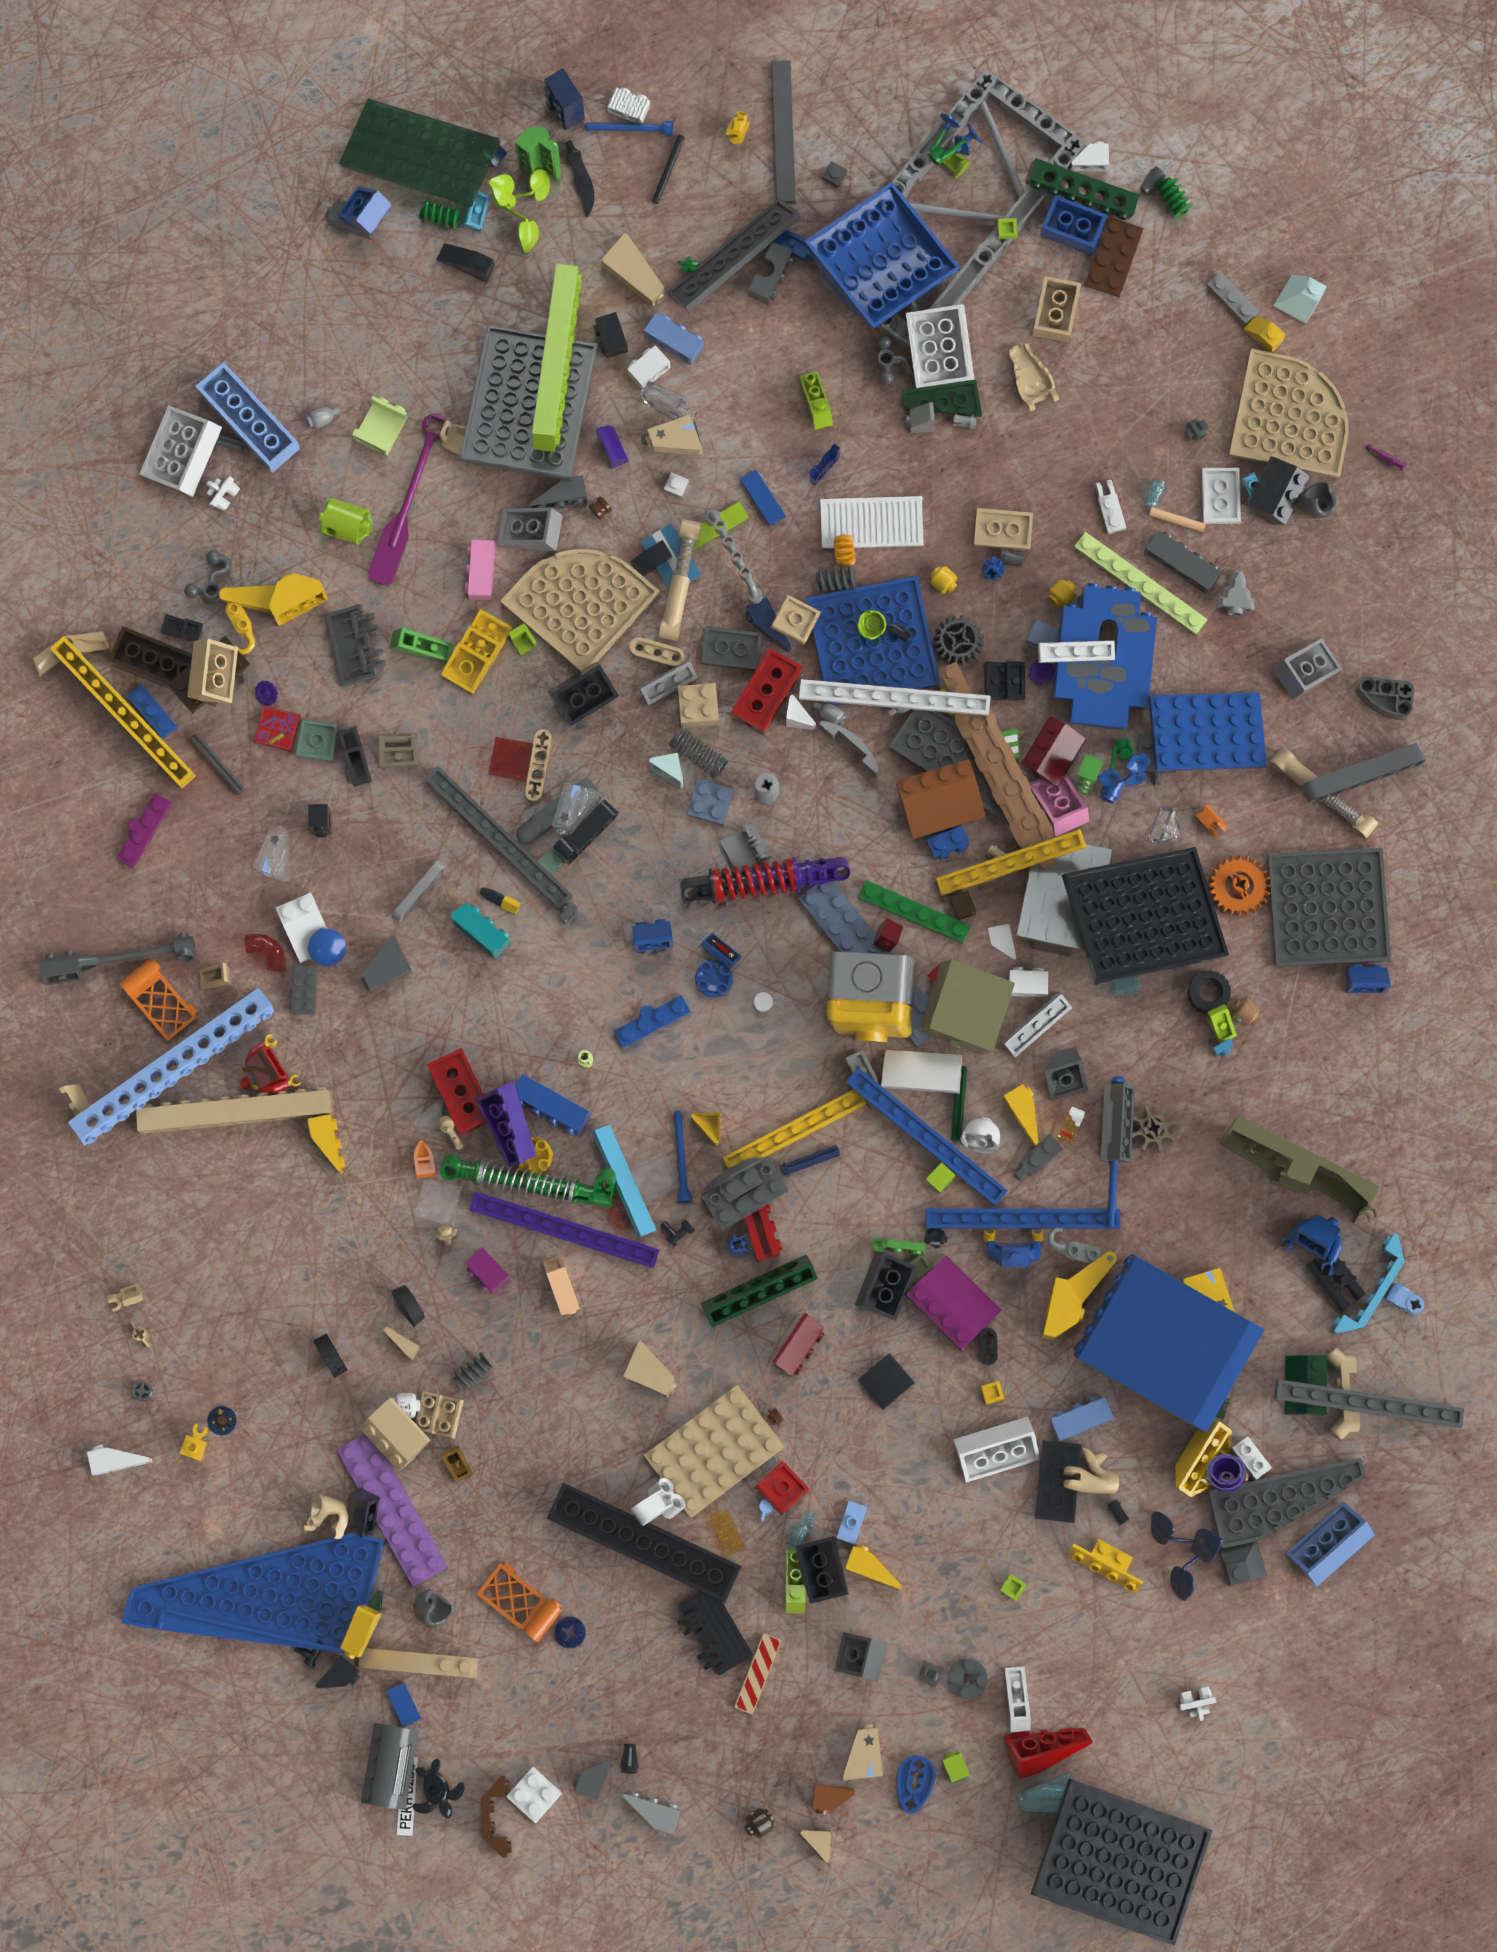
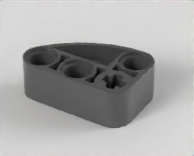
[1357,677,1414,721]

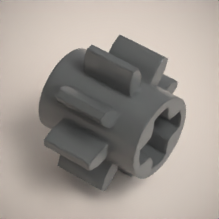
[1185,418,1208,442]

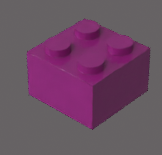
[465,1247,511,1295]

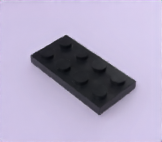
[1035,1440,1082,1523]

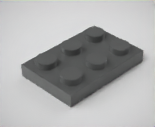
[701,626,762,671]

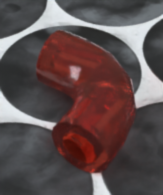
[245,934,286,972]

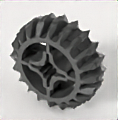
[933,615,984,666]

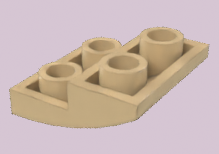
[415,1391,464,1439]

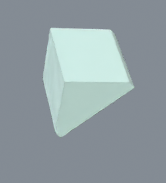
[649,753,683,790]

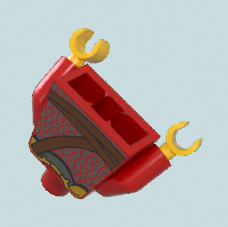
[240,1034,301,1093]

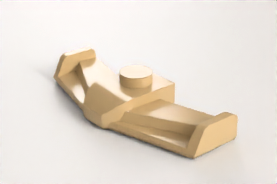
[32,631,111,677]

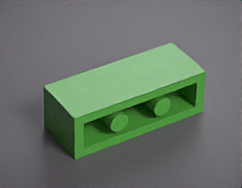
[1074,754,1103,795]

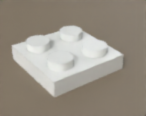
[506,1766,562,1824]

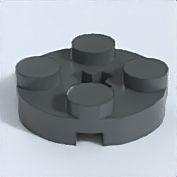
[948,1659,988,1699]

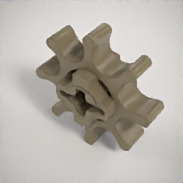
[1132,1105,1177,1153]

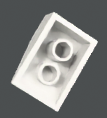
[276,893,327,963]

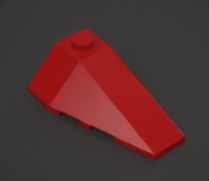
[1004,1728,1092,1780]

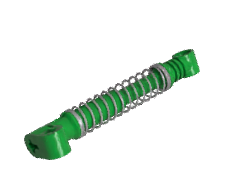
[440,1154,616,1208]

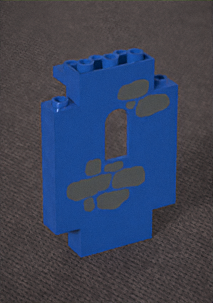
[1051,583,1157,730]

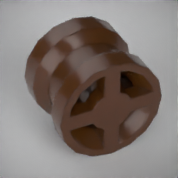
[589,496,612,520]

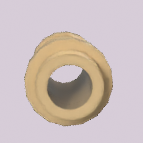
[986,845,1006,859]

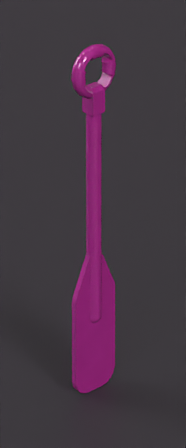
[368,414,447,585]

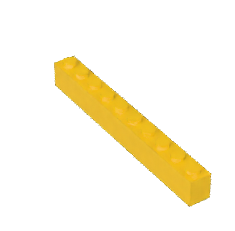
[50,636,196,789]

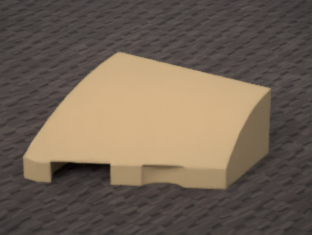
[59,1085,91,1117]

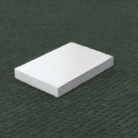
[1201,468,1241,524]

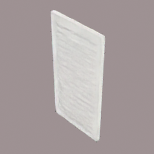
[819,496,924,549]

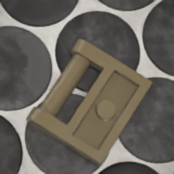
[379,733,418,768]

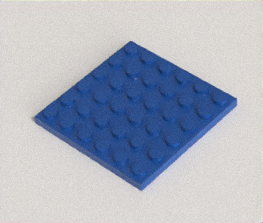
[806,576,940,706]

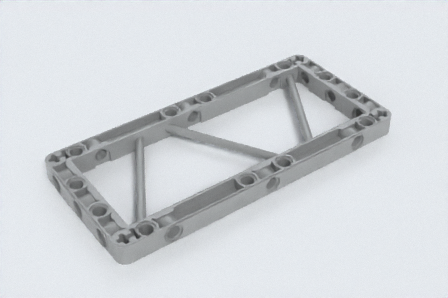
[819,71,1083,353]

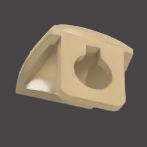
[440,420,466,455]

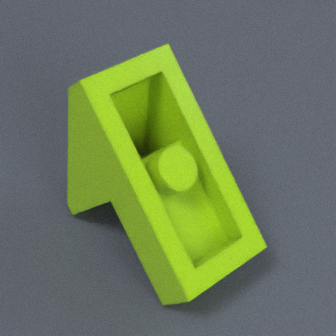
[1207,1004,1237,1044]

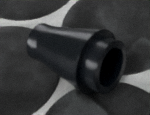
[620,1744,639,1774]

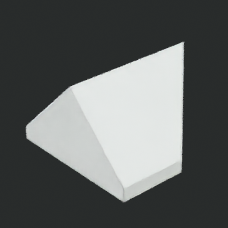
[786,694,816,730]

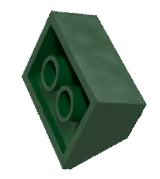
[1284,1355,1327,1416]

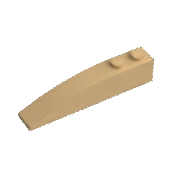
[358,1648,478,1678]

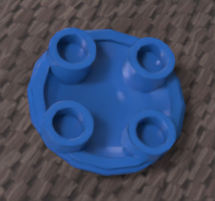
[307,928,346,966]
[695,960,733,997]

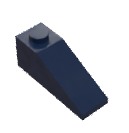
[744,597,791,653]

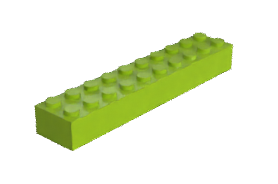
[532,263,582,452]

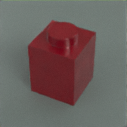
[873,918,903,953]

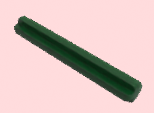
[951,1066,967,1142]

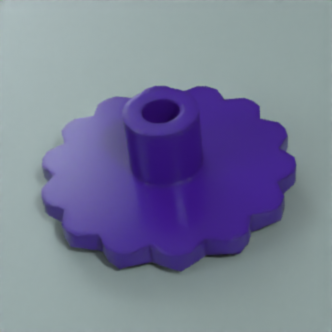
[1029,660,1054,685]
[255,680,278,706]

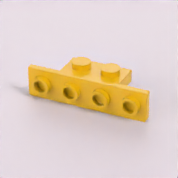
[1067,1538,1143,1593]

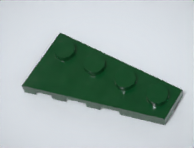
[902,379,982,417]

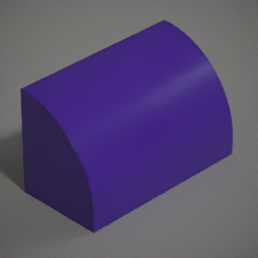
[596,426,629,469]

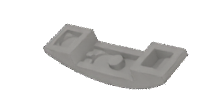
[819,721,879,777]

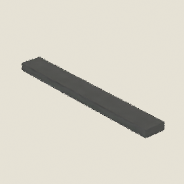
[772,61,796,204]

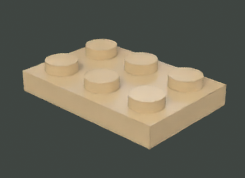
[974,508,1033,551]

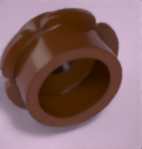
[767,1408,784,1426]

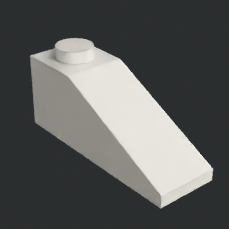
[87,1445,152,1476]
[1005,1667,1031,1732]

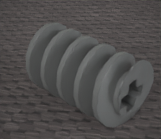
[816,565,856,591]
[452,1352,495,1394]

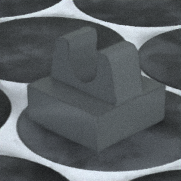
[917,1661,943,1687]

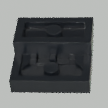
[984,661,1026,700]
[858,1353,915,1409]

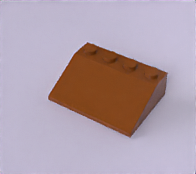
[896,759,986,839]

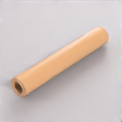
[1149,507,1206,533]

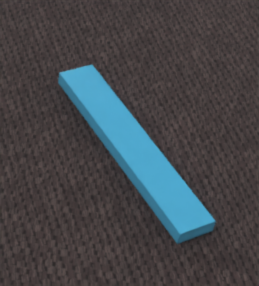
[592,1125,656,1238]

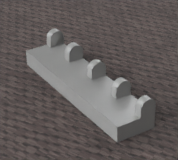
[1000,991,1072,1057]

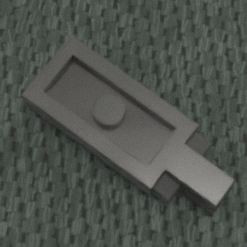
[1015,1134,1063,1180]

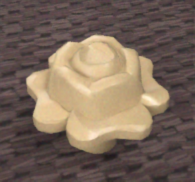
[434,1225,457,1245]

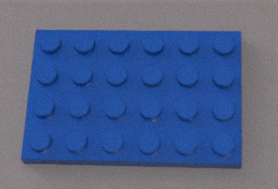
[1149,692,1267,771]

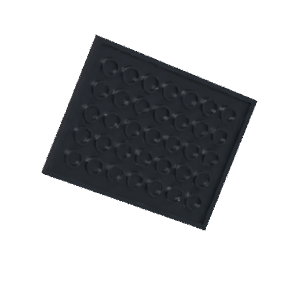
[1062,847,1229,986]
[1030,1778,1213,1946]

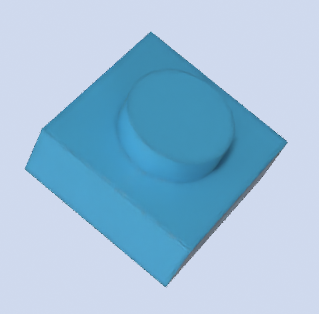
[1212,1038,1234,1057]

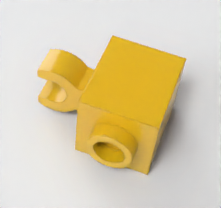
[179,1424,208,1461]

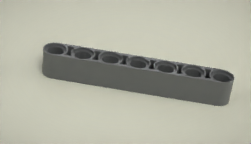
[1301,743,1425,804]

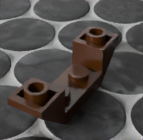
[481,1776,512,1858]

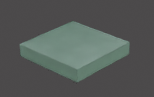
[295,719,339,762]

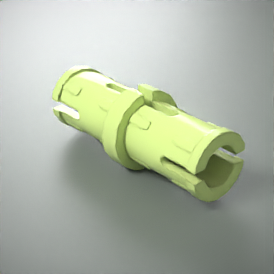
[578,1050,593,1068]

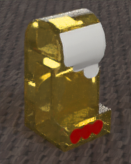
[1056,1105,1086,1144]

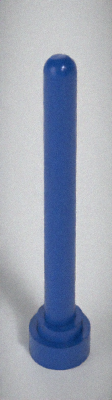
[584,121,673,136]
[674,1110,693,1203]

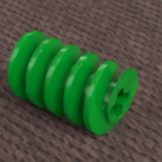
[1155,177,1193,219]
[419,197,460,230]

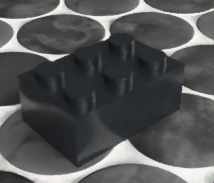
[548,662,619,726]

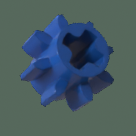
[981,556,1006,581]
[726,1234,749,1258]

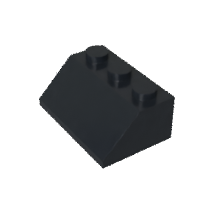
[1247,456,1310,525]
[855,1251,917,1321]
[796,1536,849,1604]

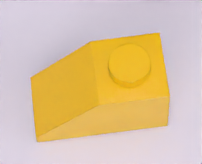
[1243,316,1286,353]

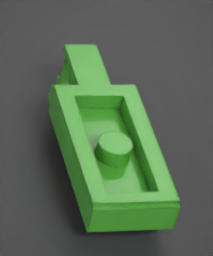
[872,1238,926,1255]

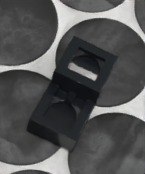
[631,540,672,576]
[160,614,203,641]

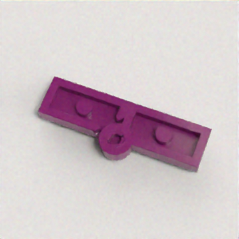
[116,793,172,869]

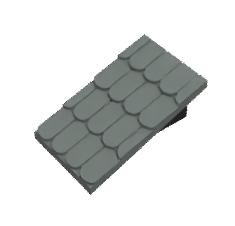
[1016,837,1112,957]

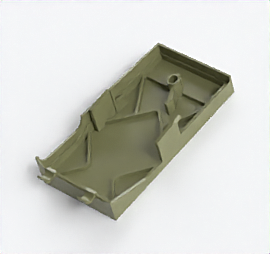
[1220,1116,1379,1223]

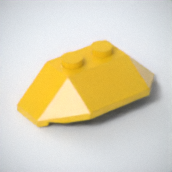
[1175,1420,1232,1497]

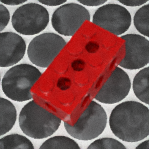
[731,648,803,735]
[427,1048,487,1136]

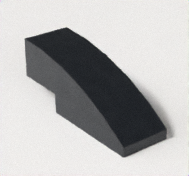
[338,725,372,787]

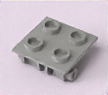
[720,823,771,872]

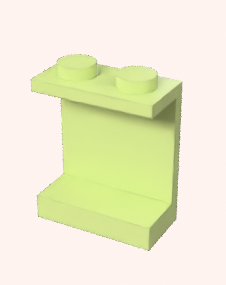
[352,396,408,456]

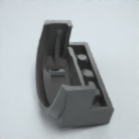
[702,1156,789,1231]

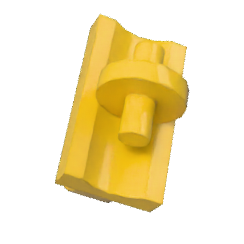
[726,111,750,145]

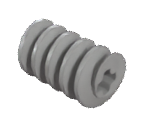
[755,773,779,805]

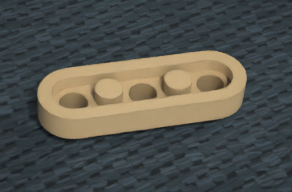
[629,637,685,667]

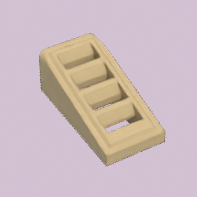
[384,1327,420,1361]

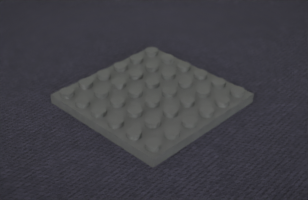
[1267,848,1391,967]

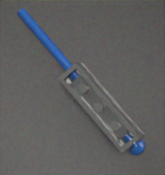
[1100,1076,1135,1228]

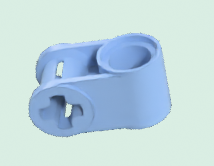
[1385,1282,1424,1315]

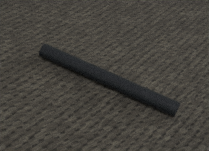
[652,135,685,204]

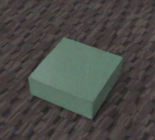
[538,848,564,875]

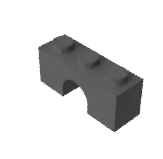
[748,242,794,305]

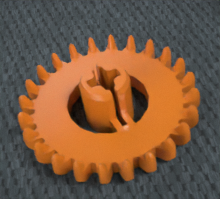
[1208,854,1271,917]

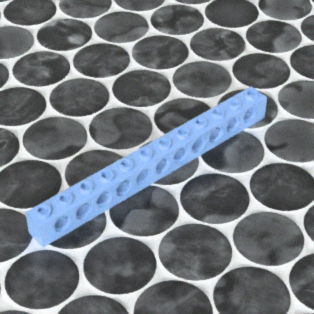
[68,988,274,1146]

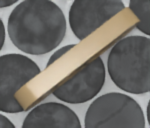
[525,729,552,803]

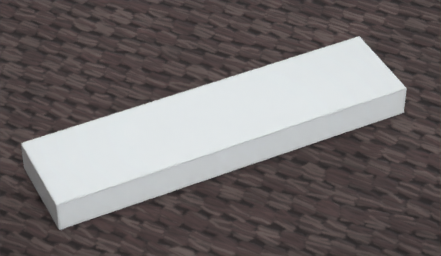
[1038,641,1115,663]

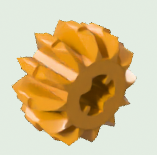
[834,534,856,567]

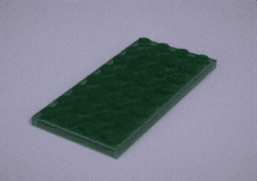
[339,98,501,207]

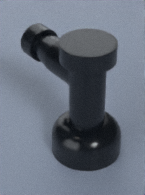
[661,1219,695,1247]
[294,1639,324,1668]

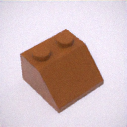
[812,1784,855,1815]

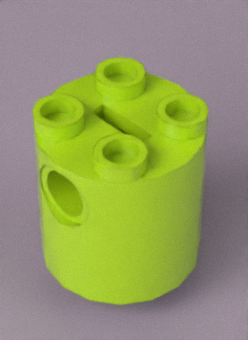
[319,497,373,545]

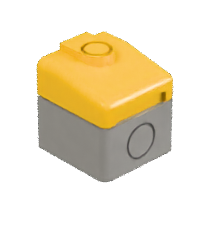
[827,951,916,1043]

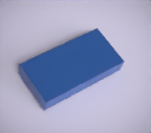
[386,1682,421,1727]

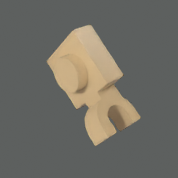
[107,1283,143,1312]

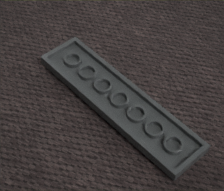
[667,198,801,312]

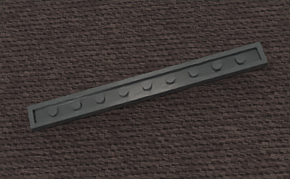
[424,766,573,910]
[1274,1379,1464,1428]

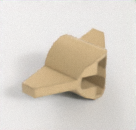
[131,1321,151,1348]

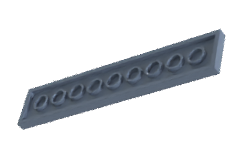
[798,882,931,1047]

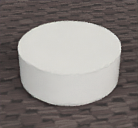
[754,992,773,1012]

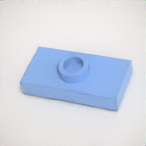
[837,1501,867,1545]

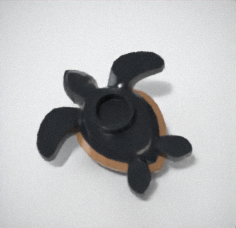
[412,1759,465,1819]

